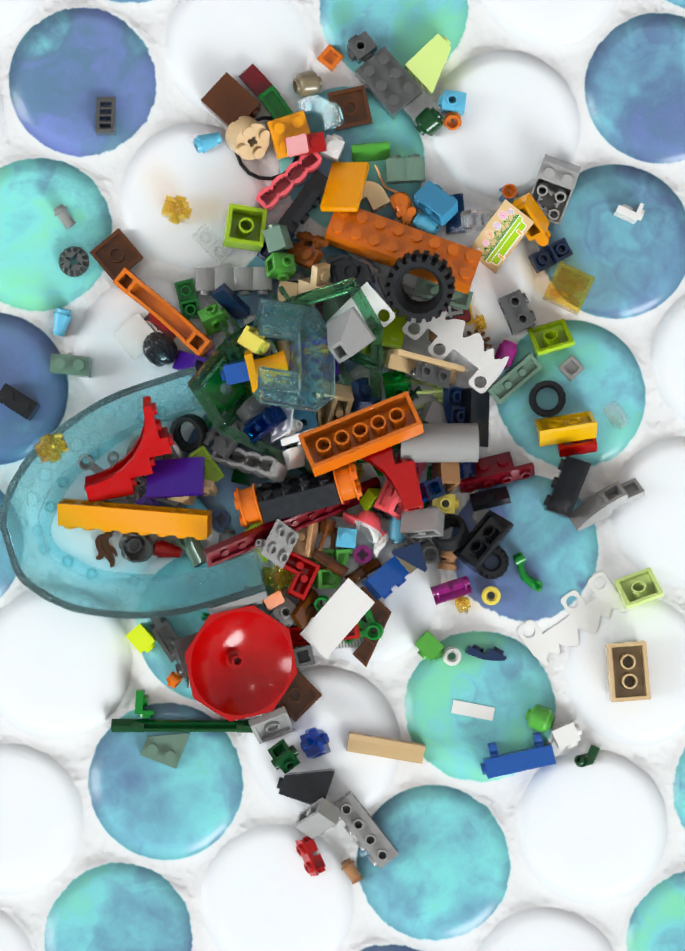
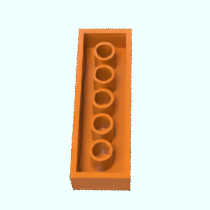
[298,391,424,477]

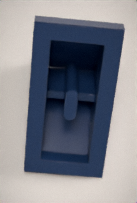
[391,542,427,572]

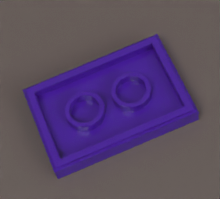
[146,457,205,499]

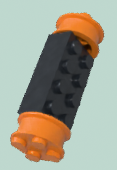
[233,462,363,529]

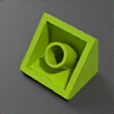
[527,319,575,358]

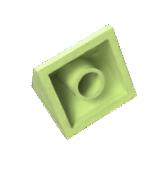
[614,567,664,609]

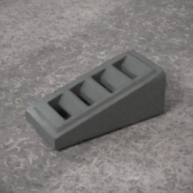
[96,97,116,136]

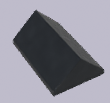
[460,388,490,447]
[453,510,514,573]

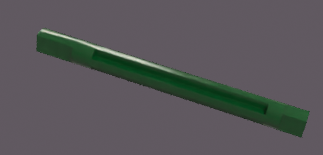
[111,719,253,733]

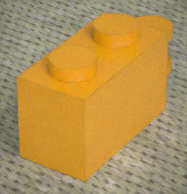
[512,192,551,246]

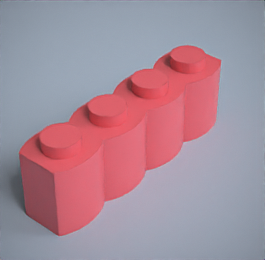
[256,153,322,212]

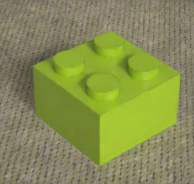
[222,203,268,252]

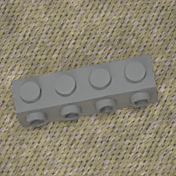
[334,791,399,868]

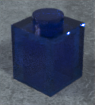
[419,476,447,503]

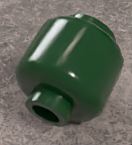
[415,107,443,136]

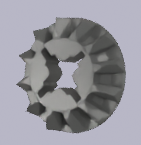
[58,246,89,277]

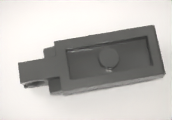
[148,611,180,663]

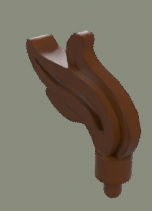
[95,530,118,567]

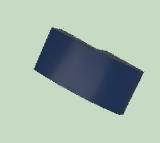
[528,237,573,274]
[443,386,466,423]
[465,644,507,661]

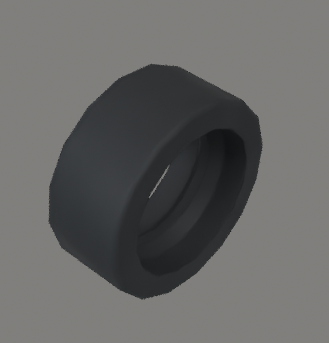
[529,380,566,417]
[170,414,208,452]
[432,514,469,552]

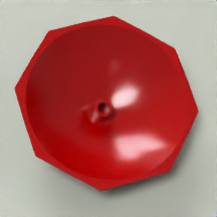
[185,605,297,722]

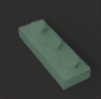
[413,277,473,311]
[487,352,543,405]

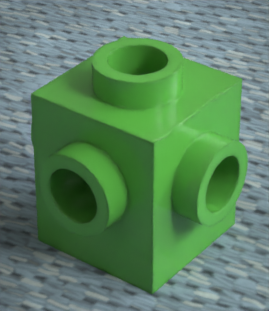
[265,252,297,281]
[197,302,229,336]

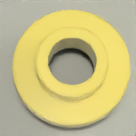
[481,586,501,605]

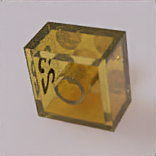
[542,261,595,315]

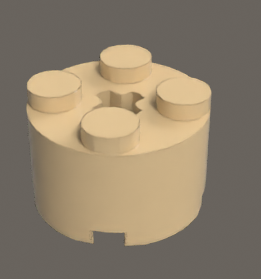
[225,116,270,160]

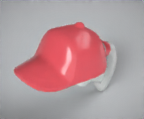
[343,509,389,557]

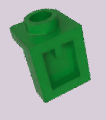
[135,689,155,718]

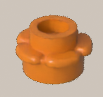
[443,112,462,130]
[166,671,183,689]

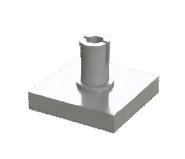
[248,706,295,744]

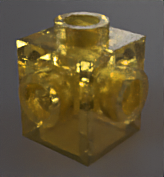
[161,195,192,224]
[34,432,69,463]
[262,564,293,591]

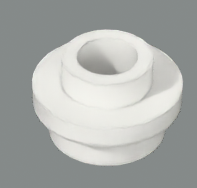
[442,646,462,666]

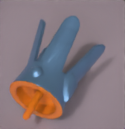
[499,184,518,204]

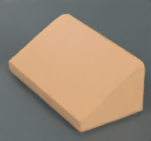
[292,521,319,558]

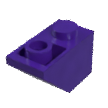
[172,350,215,381]

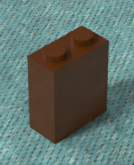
[201,72,261,128]

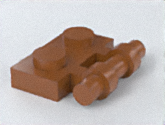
[286,231,329,270]

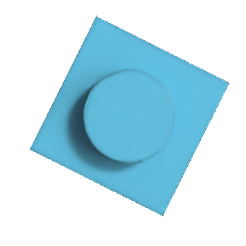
[336,527,357,549]

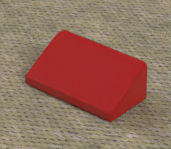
[557,438,597,457]

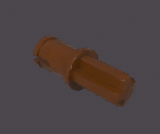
[312,548,349,579]
[345,558,381,584]

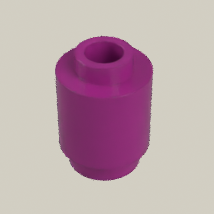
[494,340,517,370]

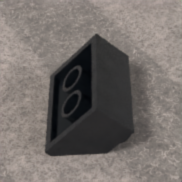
[543,456,591,518]

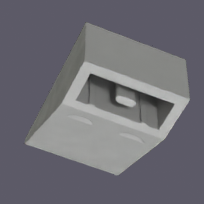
[531,154,581,225]

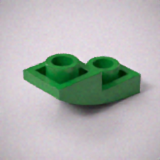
[174,278,201,320]

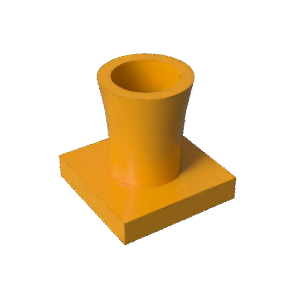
[244,350,290,393]

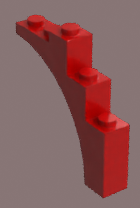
[85,396,174,503]
[361,447,424,513]

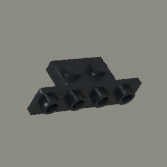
[278,171,328,233]

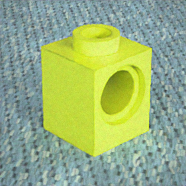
[126,623,157,653]

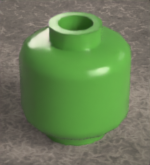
[525,704,555,732]

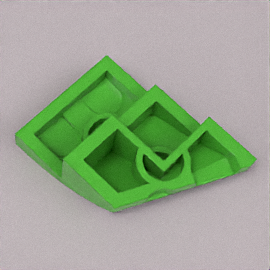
[307,548,353,589]

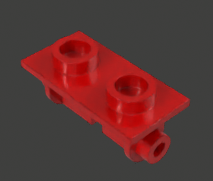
[295,836,326,876]

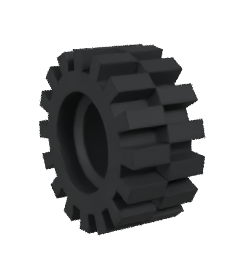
[477,546,509,579]

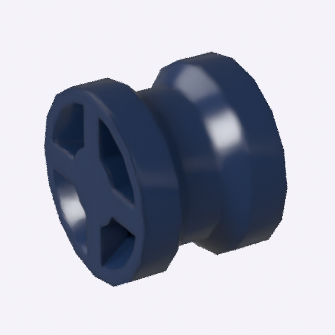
[212,510,231,529]

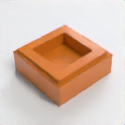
[317,44,344,72]

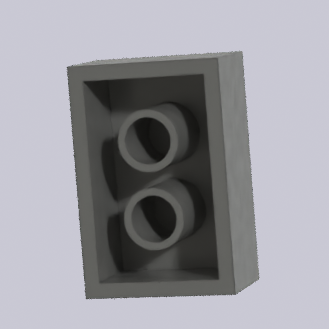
[355,46,422,119]

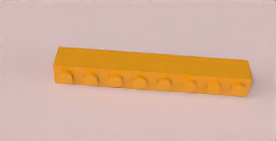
[57,498,212,540]

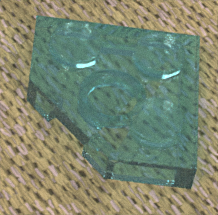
[298,94,345,133]

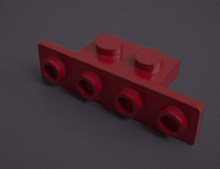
[459,451,535,493]

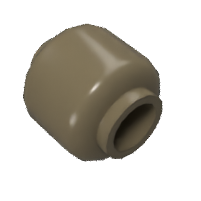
[293,71,322,97]

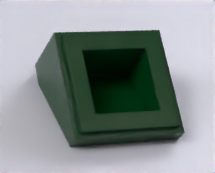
[231,469,252,486]

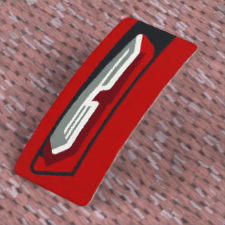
[144,312,176,340]

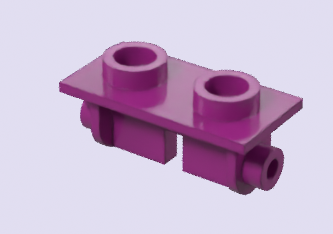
[430,575,473,605]

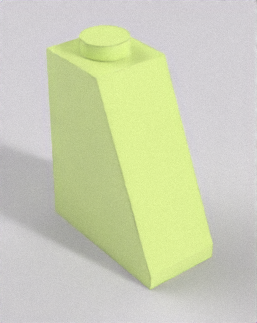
[404,34,451,96]

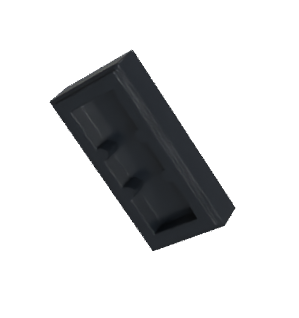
[469,486,511,511]

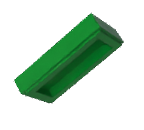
[257,85,293,119]

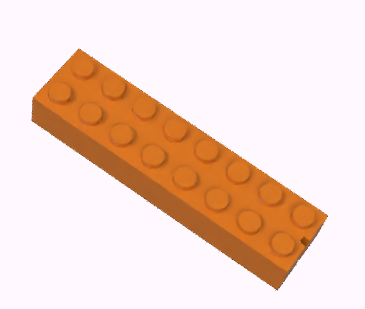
[324,208,483,294]

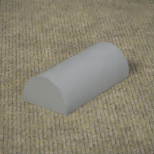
[400,423,479,463]

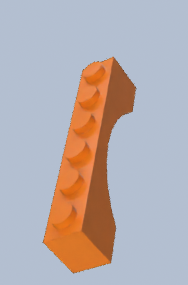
[113,268,215,358]

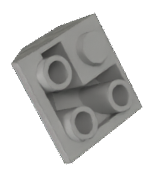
[327,307,376,364]

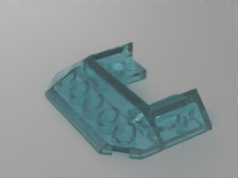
[253,298,335,412]

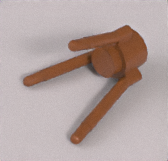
[317,518,338,551]

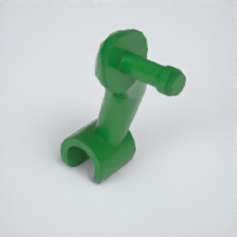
[513,552,543,592]

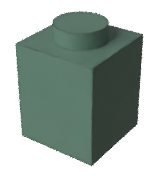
[262,223,293,253]

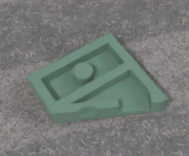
[140,733,190,769]

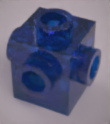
[300,727,331,759]

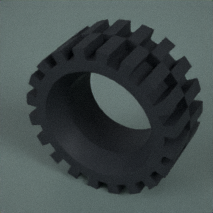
[385,250,455,323]

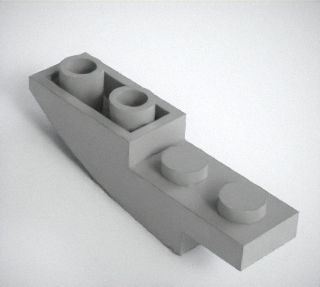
[569,478,645,531]

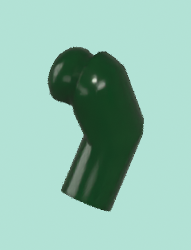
[574,744,600,767]

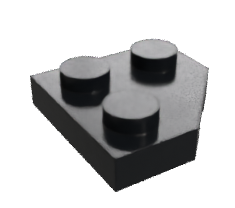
[326,254,375,297]

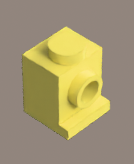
[237,325,271,355]
[431,494,459,514]

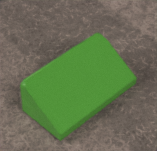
[351,141,390,162]

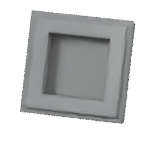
[558,355,585,382]

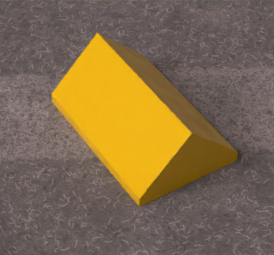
[534,411,597,447]

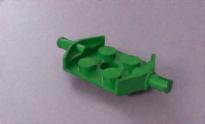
[197,349,250,429]

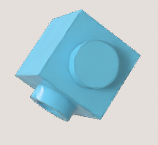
[438,90,467,115]

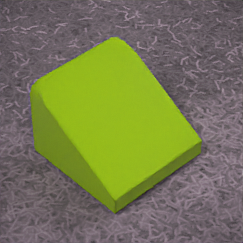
[359,488,382,511]

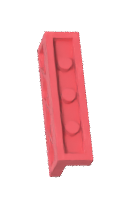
[374,453,427,520]

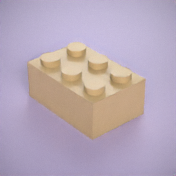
[605,640,651,702]

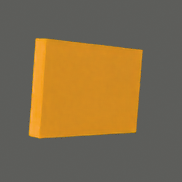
[320,162,370,212]

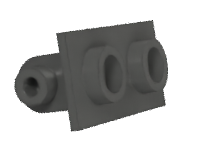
[410,360,451,389]

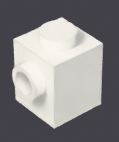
[320,134,345,162]
[550,721,582,749]

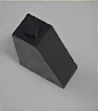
[276,769,335,805]

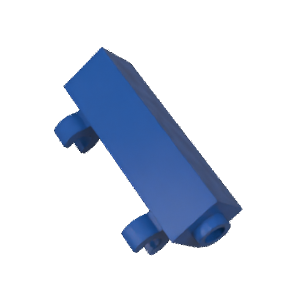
[480,732,556,779]

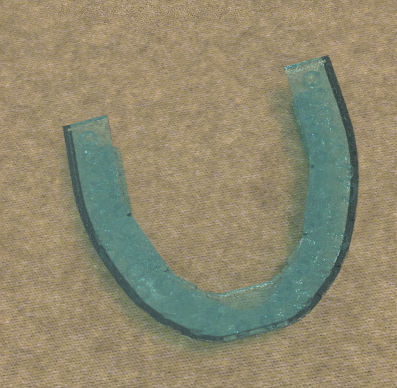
[0,366,266,619]

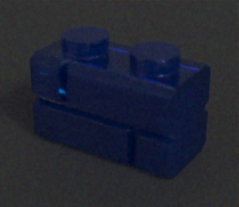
[243,403,287,443]

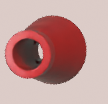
[153,539,182,558]

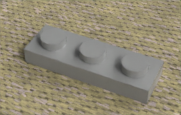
[207,589,268,615]

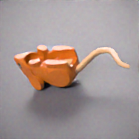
[374,164,416,226]

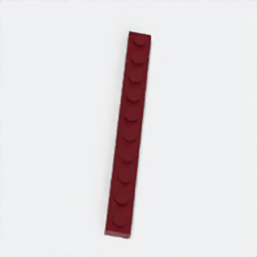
[203,476,381,567]

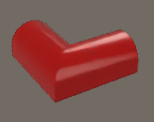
[283,551,321,601]

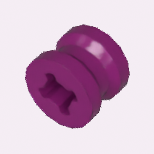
[353,545,372,564]

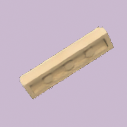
[384,349,466,385]
[346,731,426,764]

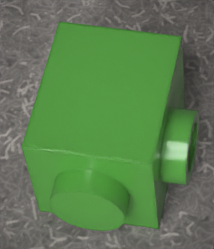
[414,631,444,661]

